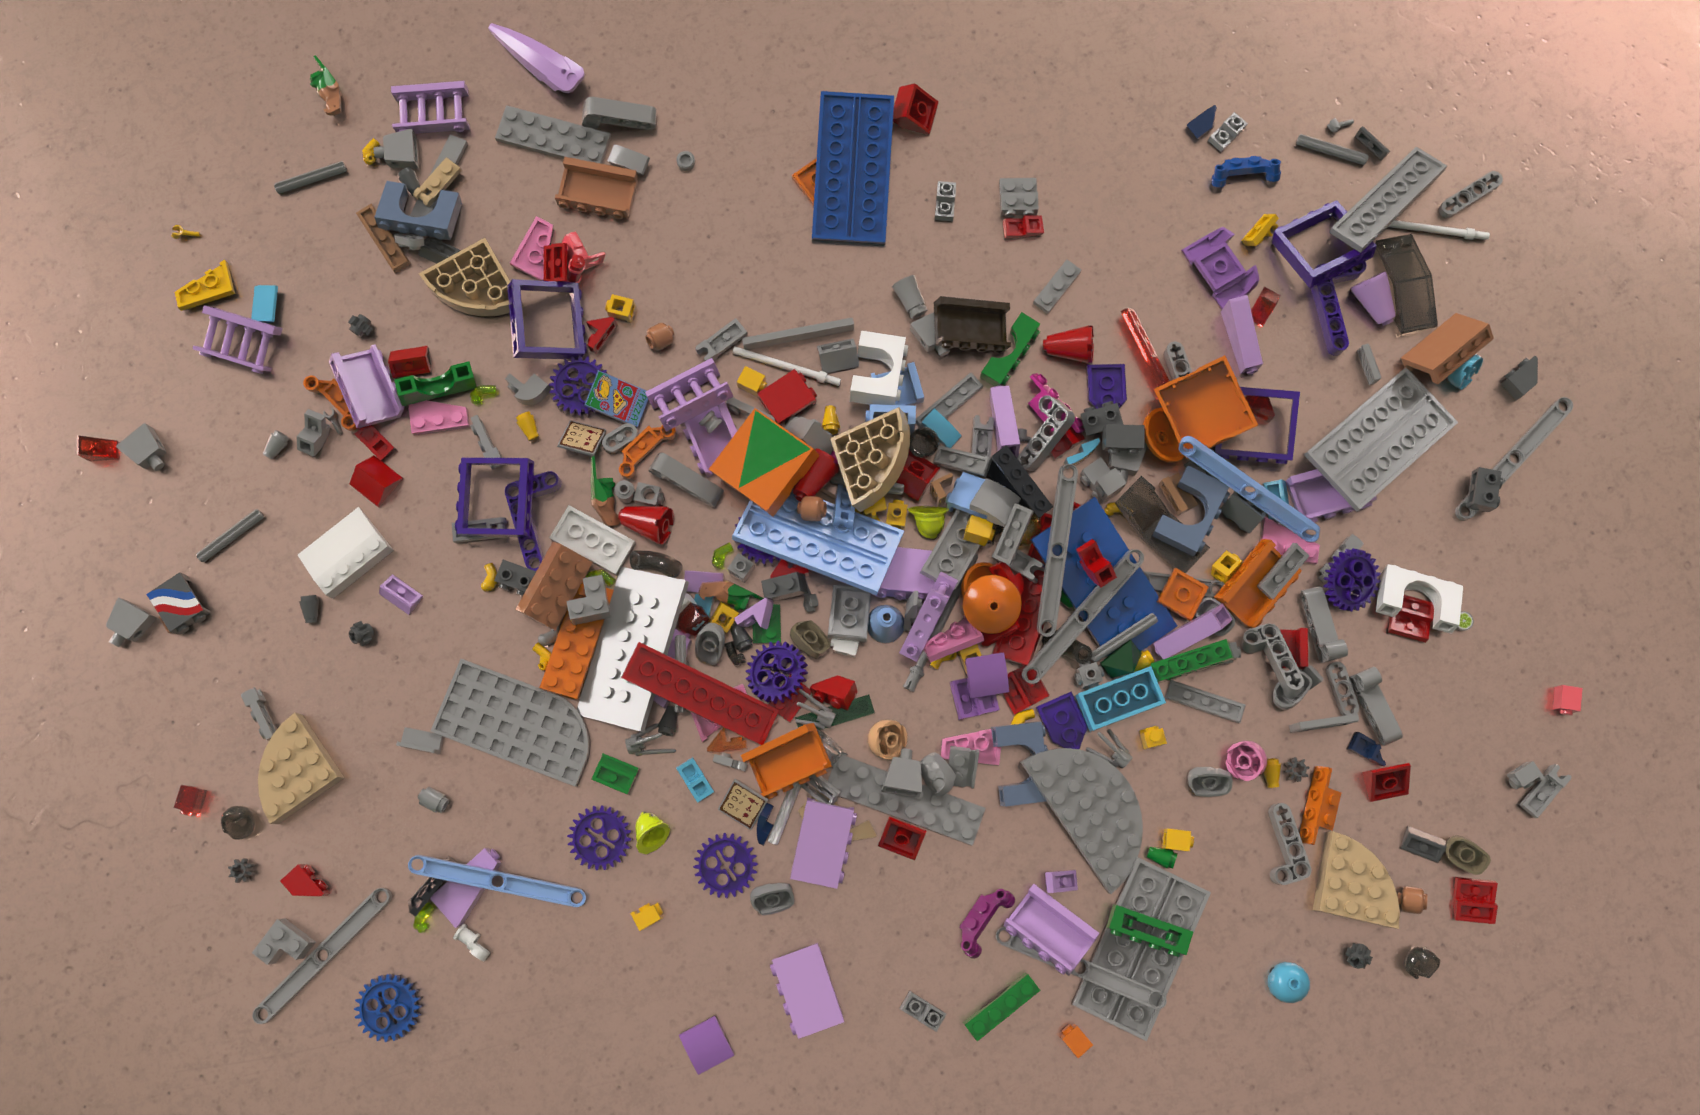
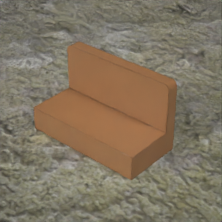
[929,473,953,507]
[1159,473,1198,516]

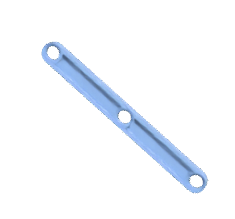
[1179,436,1320,542]
[408,855,586,907]

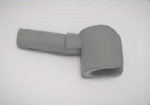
[1327,118,1354,133]
[323,408,343,435]
[1018,428,1041,446]

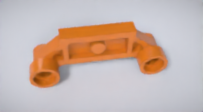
[303,375,359,432]
[619,425,676,479]

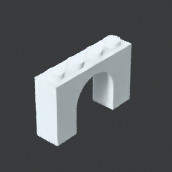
[849,331,908,405]
[1376,564,1463,634]

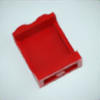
[757,369,817,426]

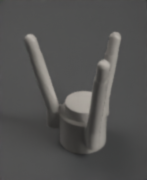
[795,689,836,729]
[625,723,676,756]
[1086,729,1133,768]

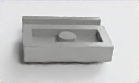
[948,746,979,788]

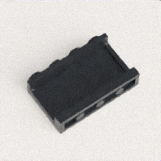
[987,445,1053,525]

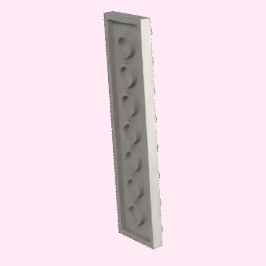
[1330,147,1447,253]
[826,753,986,846]

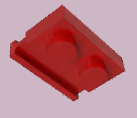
[768,675,811,723]

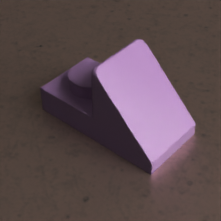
[734,597,774,630]
[1045,870,1078,893]

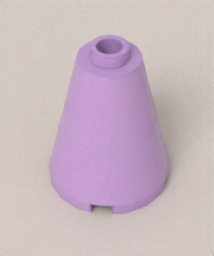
[1351,271,1396,326]

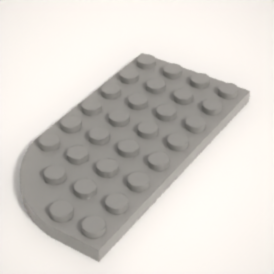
[430,659,589,787]

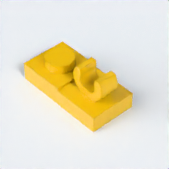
[1241,214,1279,246]

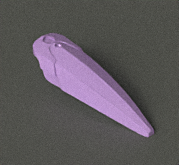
[488,23,585,93]

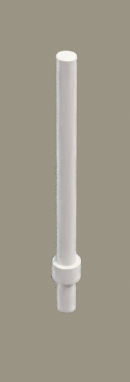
[1388,220,1490,240]
[733,346,841,386]

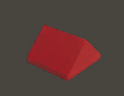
[349,455,404,507]
[1362,763,1411,802]
[878,817,927,860]

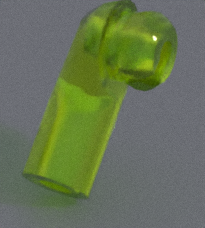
[470,385,496,404]
[712,542,734,568]
[586,569,616,587]
[413,902,435,933]

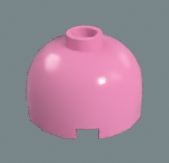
[1226,741,1267,781]

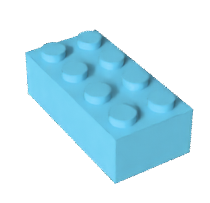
[1075,666,1166,732]

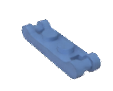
[832,484,855,530]

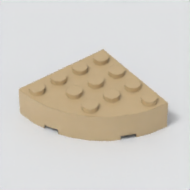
[419,238,525,316]
[830,407,910,512]
[258,713,344,824]
[1313,831,1400,929]

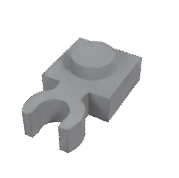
[713,752,748,772]

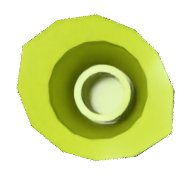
[907,506,949,539]
[635,812,670,854]

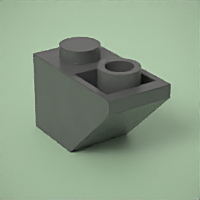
[1501,356,1538,400]

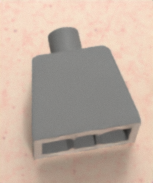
[374,129,419,169]
[910,312,950,357]
[116,423,166,471]
[1109,443,1147,483]
[106,597,157,647]
[881,749,922,798]

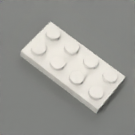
[549,505,636,575]

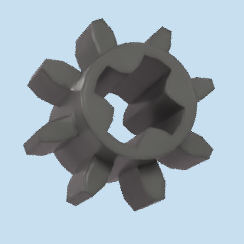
[348,314,373,337]
[349,621,374,647]
[1283,757,1310,782]
[228,858,255,883]
[1345,943,1373,969]

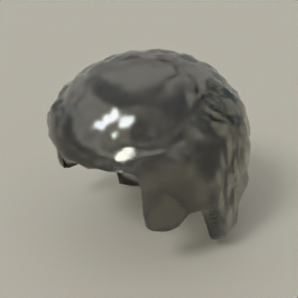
[909,427,939,458]
[221,806,255,840]
[1404,947,1441,979]

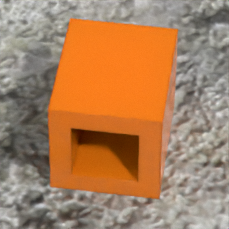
[1060,1024,1093,1058]

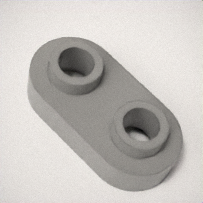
[395,233,424,250]
[602,423,638,453]

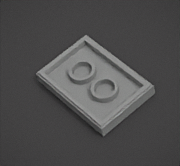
[828,585,871,642]
[1289,714,1359,733]

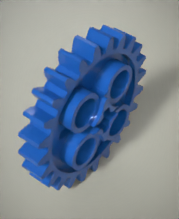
[354,974,422,1042]

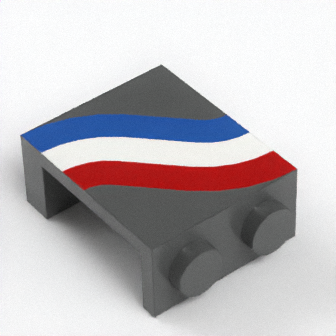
[146,572,211,635]

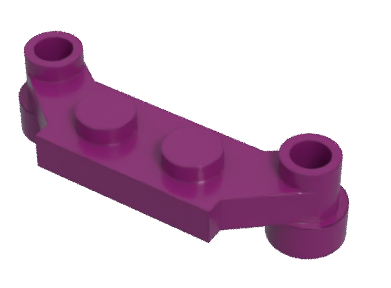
[959,889,1015,959]

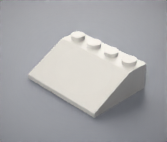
[298,507,394,599]

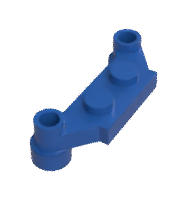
[1211,156,1281,187]

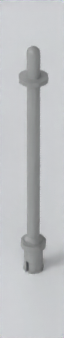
[903,553,978,692]

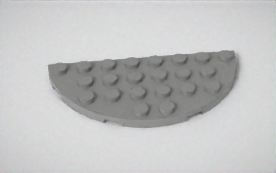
[1020,748,1143,894]

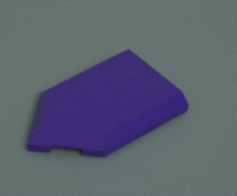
[1087,364,1127,409]
[1036,691,1088,749]

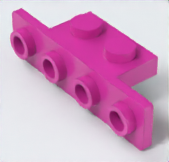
[1028,373,1085,434]

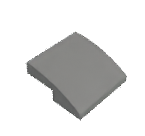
[970,478,1021,527]

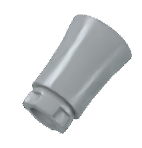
[892,275,928,319]

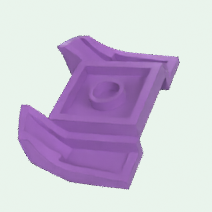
[1181,227,1259,309]

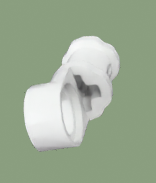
[453,924,490,962]

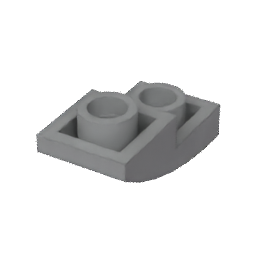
[1208,112,1248,152]
[608,144,650,175]
[935,181,956,222]
[904,591,923,631]
[899,991,946,1032]

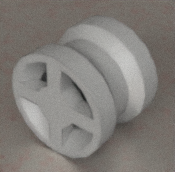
[699,410,723,434]

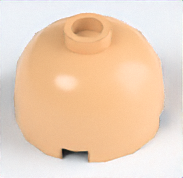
[868,720,907,760]

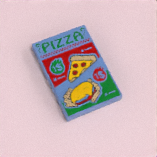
[584,370,648,428]

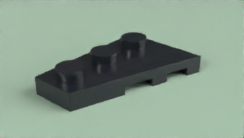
[408,855,455,917]

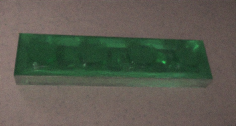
[795,694,875,731]

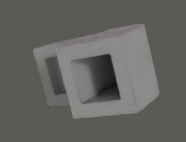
[505,373,551,405]
[297,409,330,456]

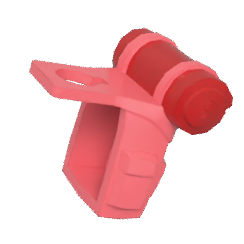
[562,231,606,283]

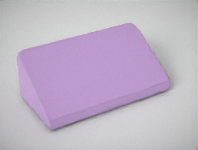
[684,570,724,593]
[379,574,423,615]

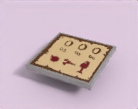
[557,420,606,456]
[718,779,768,830]

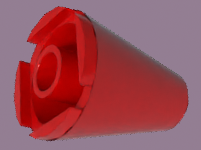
[1043,325,1094,363]
[793,448,840,502]
[618,506,674,544]

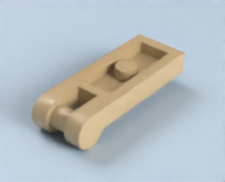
[413,157,462,207]

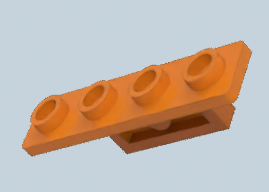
[1299,766,1341,845]

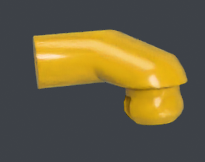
[362,138,380,165]
[481,563,497,592]

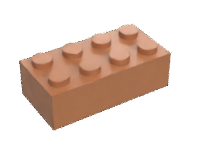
[515,542,593,630]

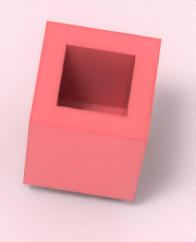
[1553,685,1583,716]

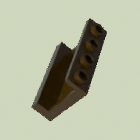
[934,296,1011,353]

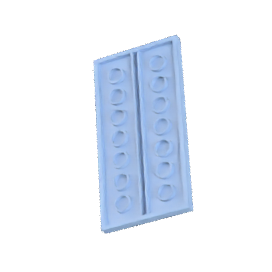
[732,488,904,595]

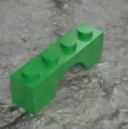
[980,312,1041,387]
[394,361,477,406]
[963,972,1041,1041]

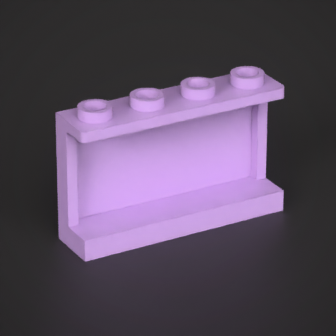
[329,344,404,428]
[677,402,737,478]
[1286,469,1377,523]
[871,547,948,603]
[790,798,857,889]
[1004,884,1099,976]
[770,943,844,1039]

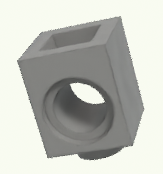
[633,482,664,506]
[727,553,755,583]

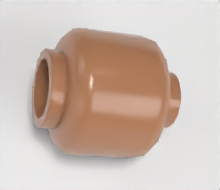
[645,323,674,350]
[797,496,827,521]
[1397,886,1428,914]

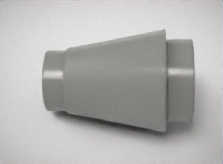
[263,430,289,459]

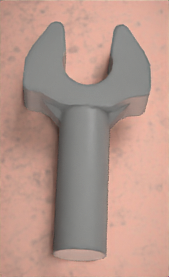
[803,582,818,612]

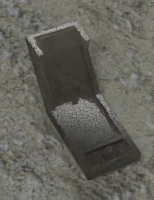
[1375,234,1438,334]
[1115,476,1210,573]

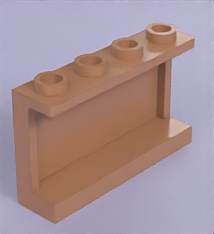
[555,157,638,219]
[1401,313,1494,384]

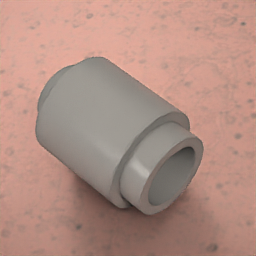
[615,480,636,503]
[418,787,449,813]

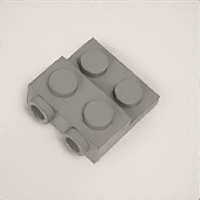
[999,178,1039,218]

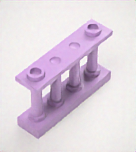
[391,81,470,134]
[193,306,282,374]
[645,358,734,431]
[899,572,958,662]

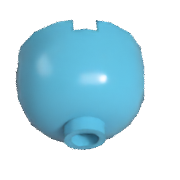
[1447,354,1483,390]
[1268,962,1310,1003]

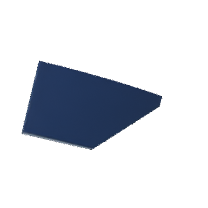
[1187,105,1217,140]
[1347,732,1386,767]
[757,803,774,846]

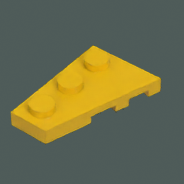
[174,260,235,311]

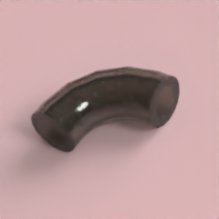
[630,550,682,578]
[1042,627,1092,664]

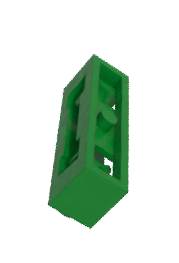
[1151,639,1235,683]
[1106,904,1193,957]

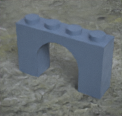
[374,181,462,240]
[1152,466,1230,556]
[991,721,1048,807]

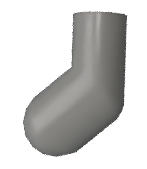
[538,623,562,646]

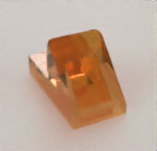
[707,728,748,753]

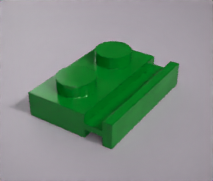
[752,604,781,644]
[591,753,640,795]

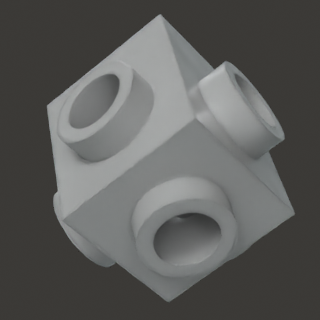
[1074,660,1104,690]

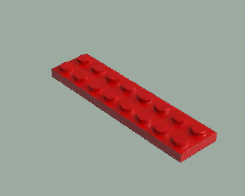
[992,513,1052,666]
[621,642,779,745]

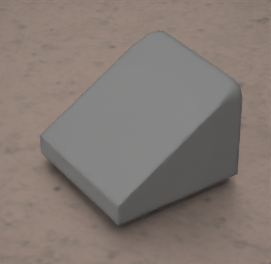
[1301,665,1324,690]

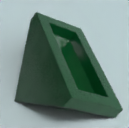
[1100,639,1142,678]

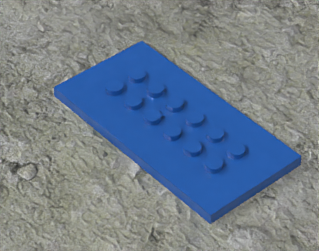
[812,91,894,244]
[1030,497,1178,657]

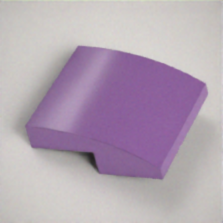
[965,652,1009,699]
[950,678,1000,720]
[679,1016,734,1075]

